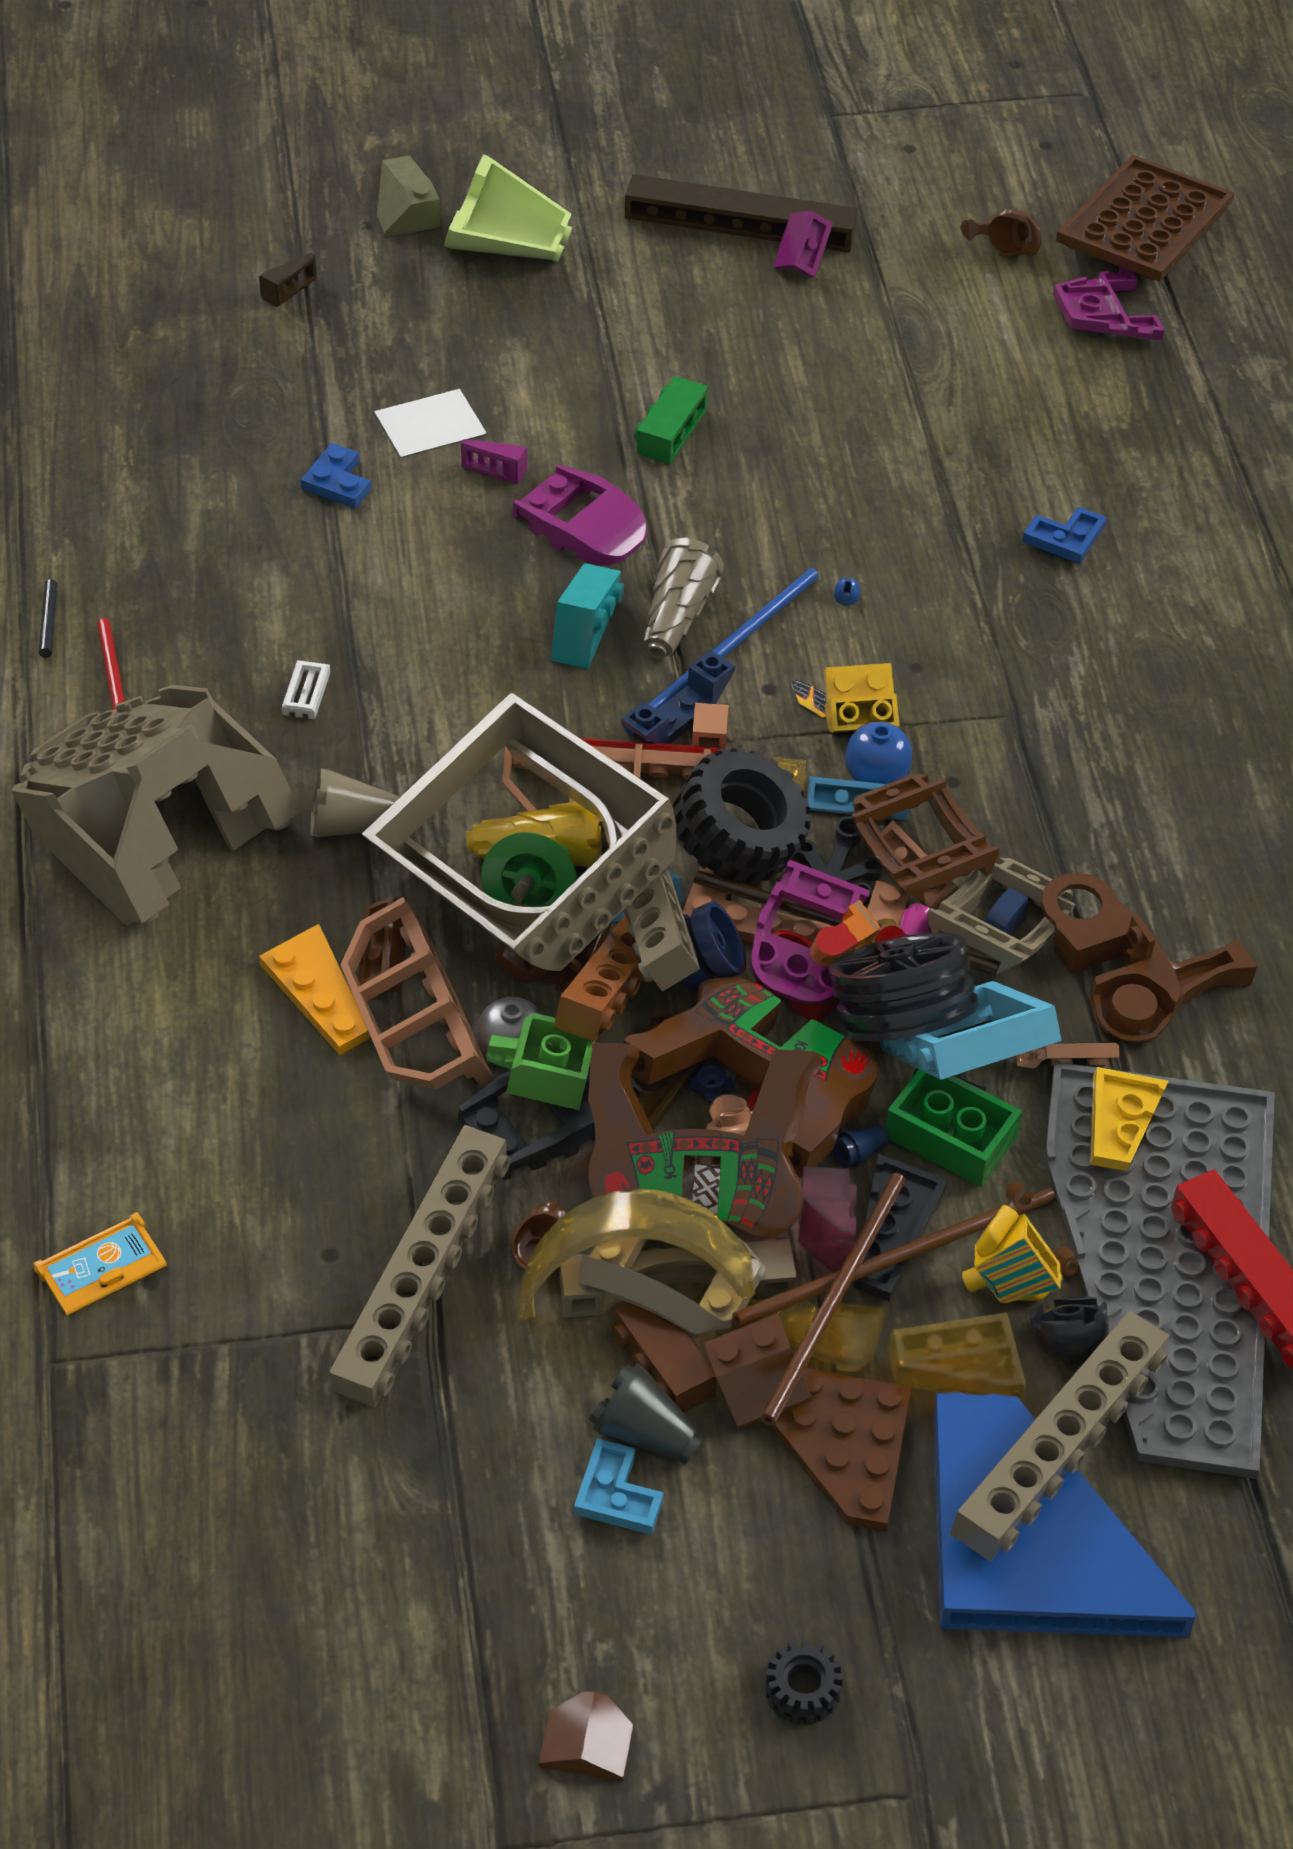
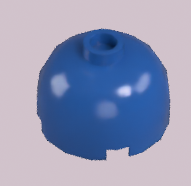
[844,722,913,784]

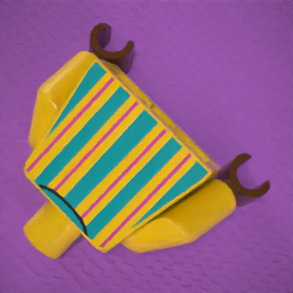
[962,1182,1079,1303]

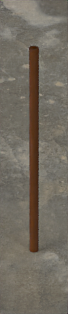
[732,1187,1056,1327]

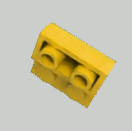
[824,663,899,733]

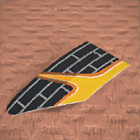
[791,680,826,718]

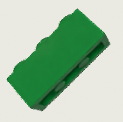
[634,376,708,464]

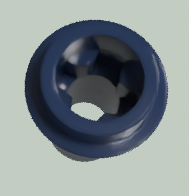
[832,1125,889,1167]

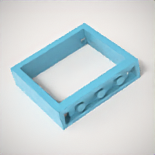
[880,981,1062,1080]

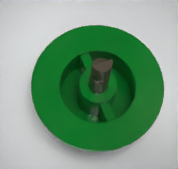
[481,832,577,907]

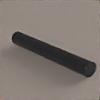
[39,580,58,658]

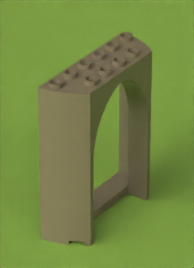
[362,692,677,971]

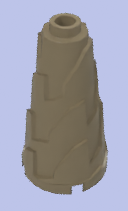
[644,538,724,659]

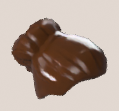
[510,1200,574,1274]

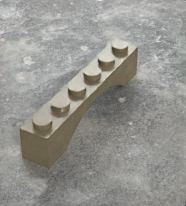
[560,1238,796,1318]

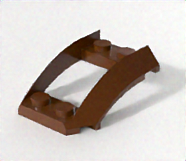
[852,773,1000,903]

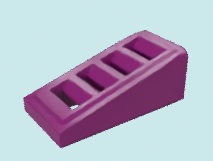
[461,439,528,484]

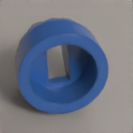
[834,577,860,605]

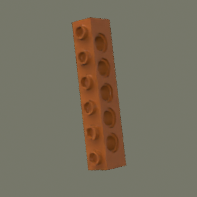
[554,915,647,1042]

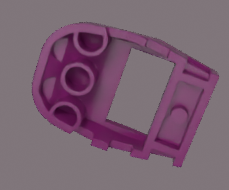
[512,464,647,565]
[750,860,870,1005]

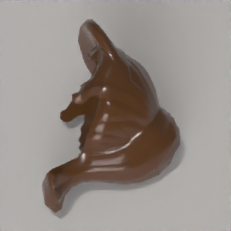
[960,209,1042,257]

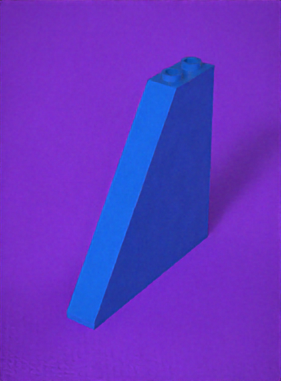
[933,1392,1196,1638]

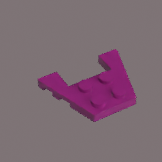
[1053,268,1165,340]

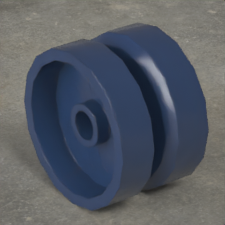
[682,901,747,993]

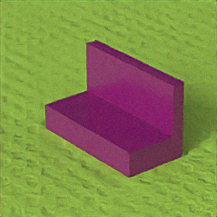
[773,210,833,278]

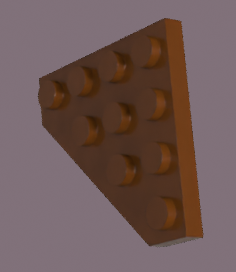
[771,1368,912,1531]

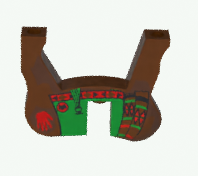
[623,977,878,1179]
[588,1042,822,1237]

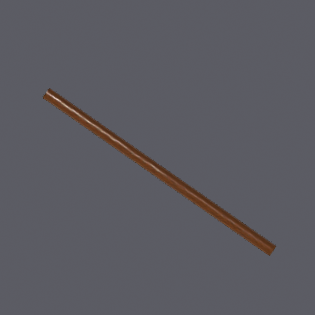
[761,1173,905,1426]

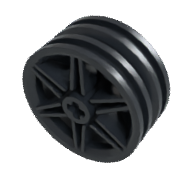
[828,933,979,1041]

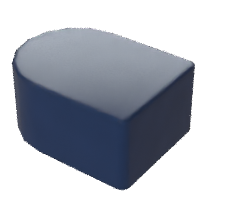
[985,888,1028,936]

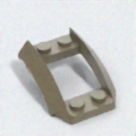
[927,858,1075,974]
[579,1192,766,1339]

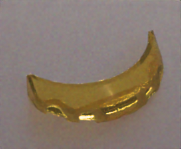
[516,1189,755,1321]

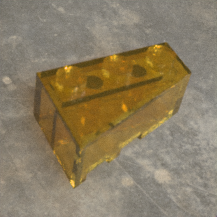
[887,1313,1026,1400]

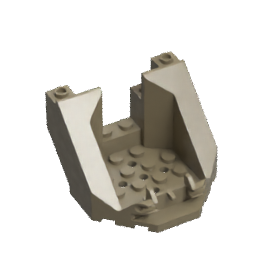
[12,685,301,926]

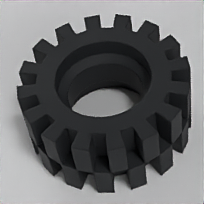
[765,1640,843,1725]

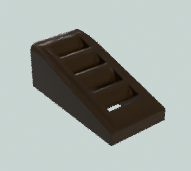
[259,252,317,307]

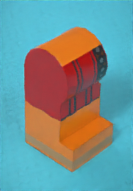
[810,900,881,967]

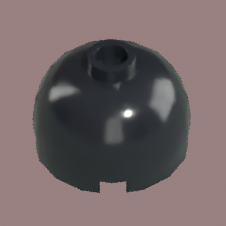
[1030,1296,1109,1366]

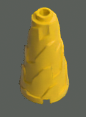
[466,802,602,868]

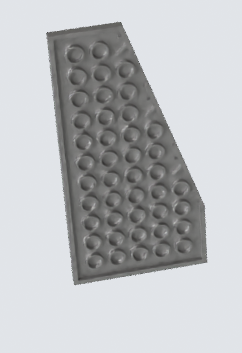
[1045,1062,1275,1479]

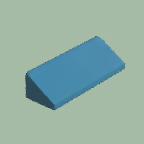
[807,776,909,821]

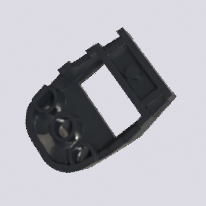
[458,1067,595,1181]

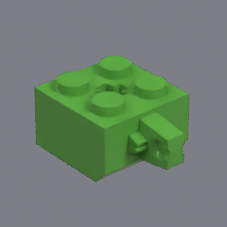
[486,1013,596,1110]

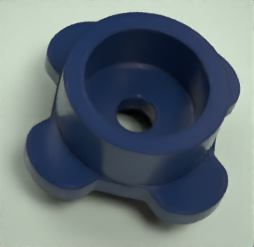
[689,1064,734,1103]

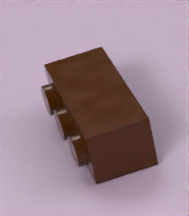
[612,1303,716,1413]

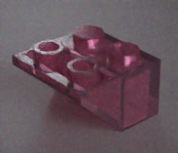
[798,1167,856,1273]

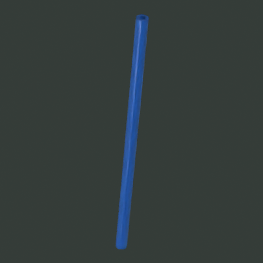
[623,568,819,735]

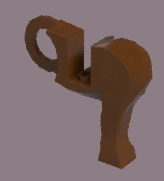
[1041,873,1258,1043]

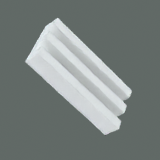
[282,660,330,719]

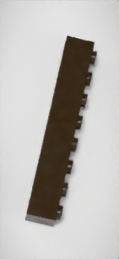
[625,174,858,252]

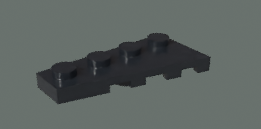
[854,1153,947,1301]

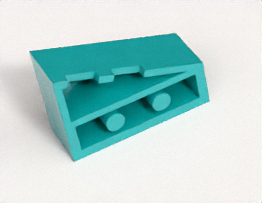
[551,563,624,669]

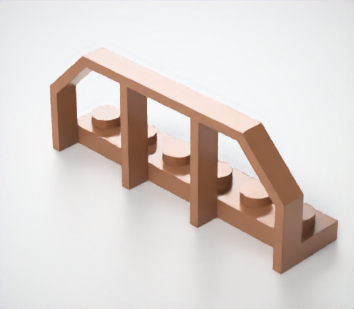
[502,744,711,826]
[340,897,495,1089]

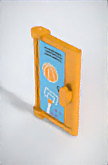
[33,1212,167,1316]

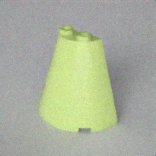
[444,154,573,262]

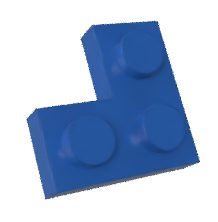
[301,443,371,509]
[1022,507,1107,564]

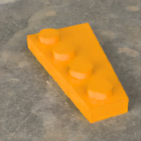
[259,924,370,1055]

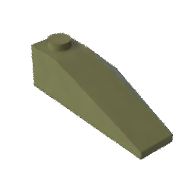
[377,155,440,237]

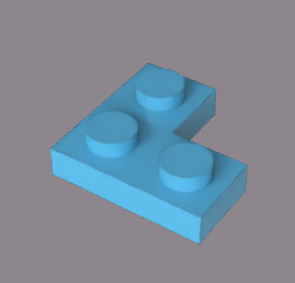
[574,1439,664,1535]

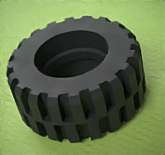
[673,748,811,884]

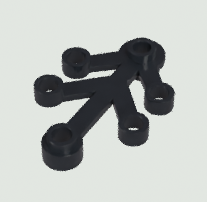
[785,816,882,921]

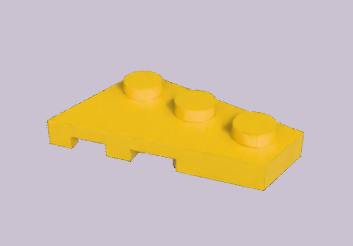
[1090,1067,1169,1171]

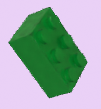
[885,1069,1022,1187]

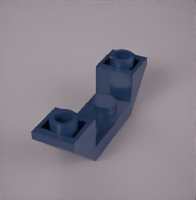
[621,650,735,744]

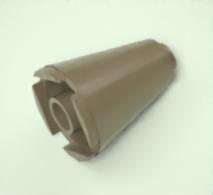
[310,769,400,837]

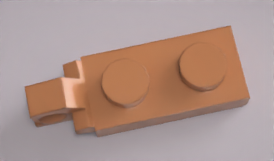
[1015,1043,1119,1069]

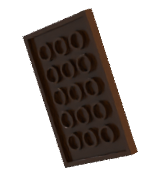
[1056,155,1235,282]

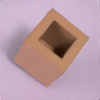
[692,703,729,748]

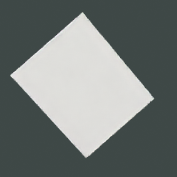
[374,389,487,457]

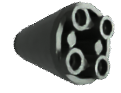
[588,1363,703,1465]

